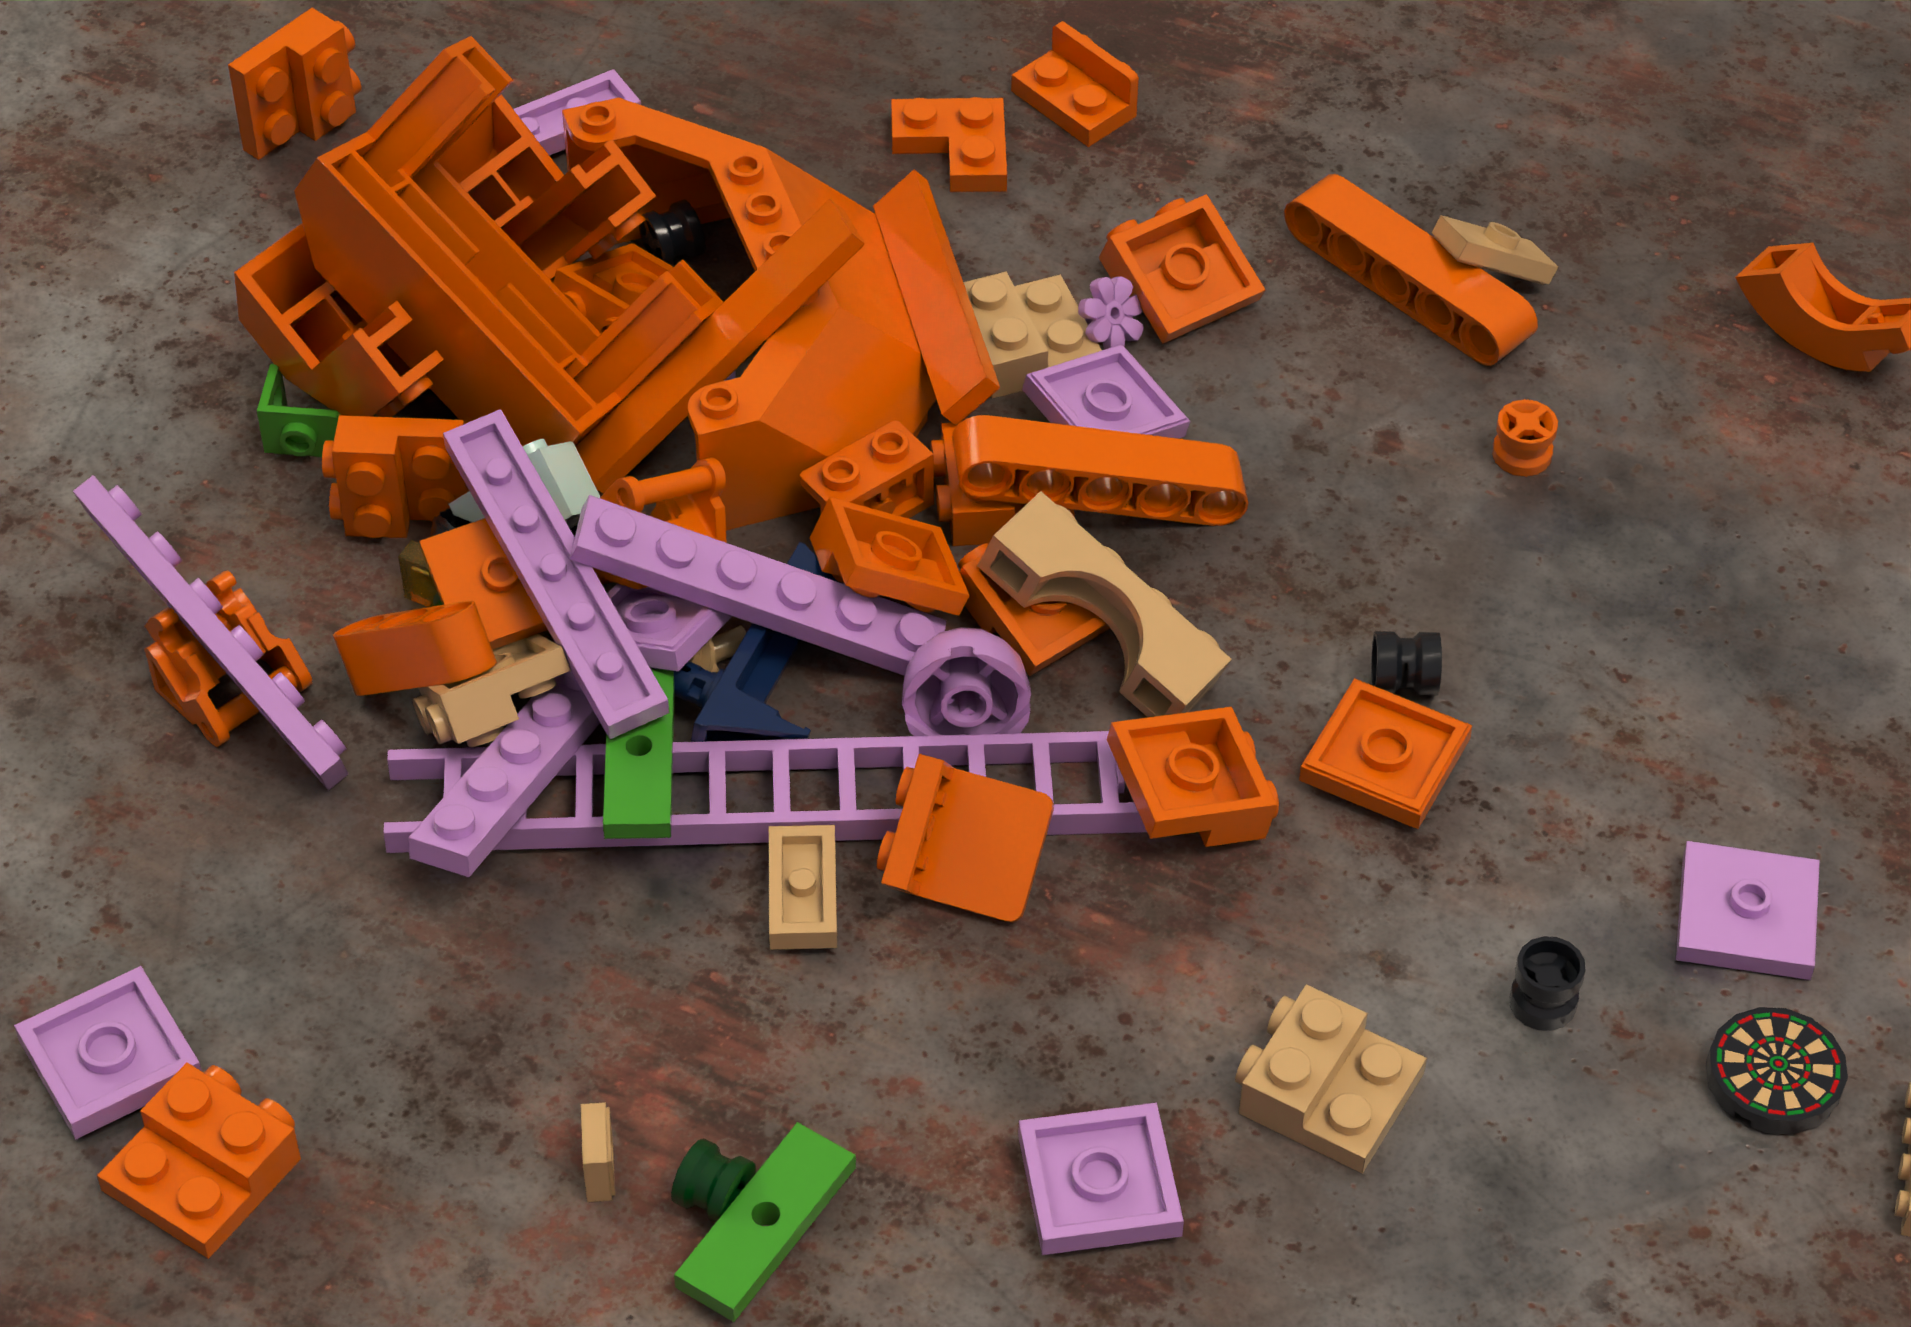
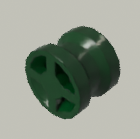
[671,1138,756,1223]

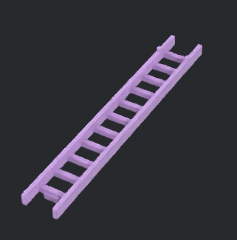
[384,731,1147,853]

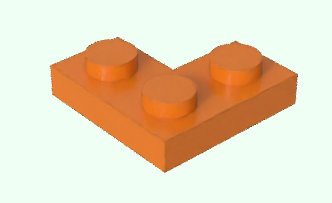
[891,97,1007,192]

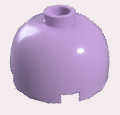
[902,627,1031,736]

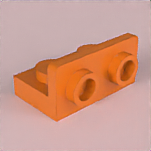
[1011,21,1139,147]
[800,421,934,518]

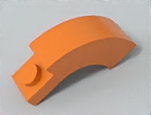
[1735,243,1911,372]

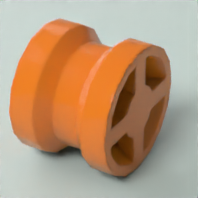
[1492,399,1558,477]

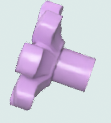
[1078,276,1144,350]

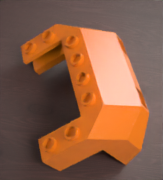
[294,36,723,446]
[234,94,656,417]

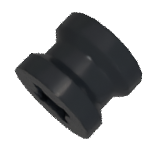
[639,199,706,265]

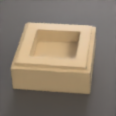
[581,1102,615,1202]

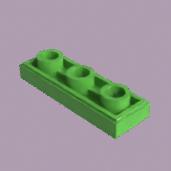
[603,669,675,839]
[674,1122,856,1322]

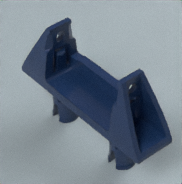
[656,542,837,742]

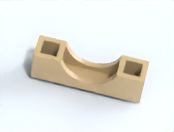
[977,491,1232,717]

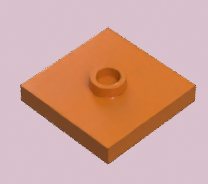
[419,518,548,650]
[1299,678,1472,829]

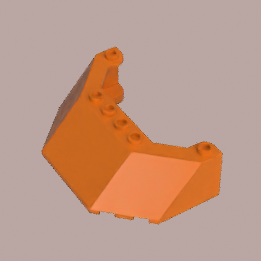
[562,97,936,531]

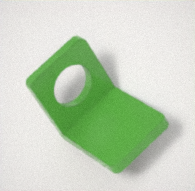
[257,363,341,457]

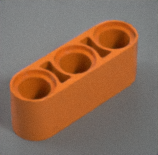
[333,601,497,696]

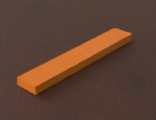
[873,169,1000,425]
[576,199,865,494]

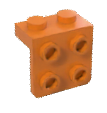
[877,754,1054,922]

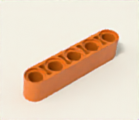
[1284,174,1538,366]
[952,415,1249,526]

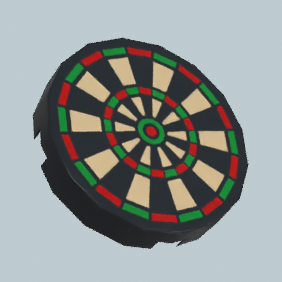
[1706,1007,1848,1134]

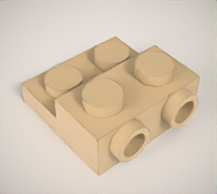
[963,272,1102,398]
[413,634,571,747]
[1235,984,1427,1174]

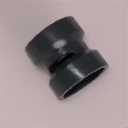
[1371,631,1442,696]
[1510,936,1586,1031]

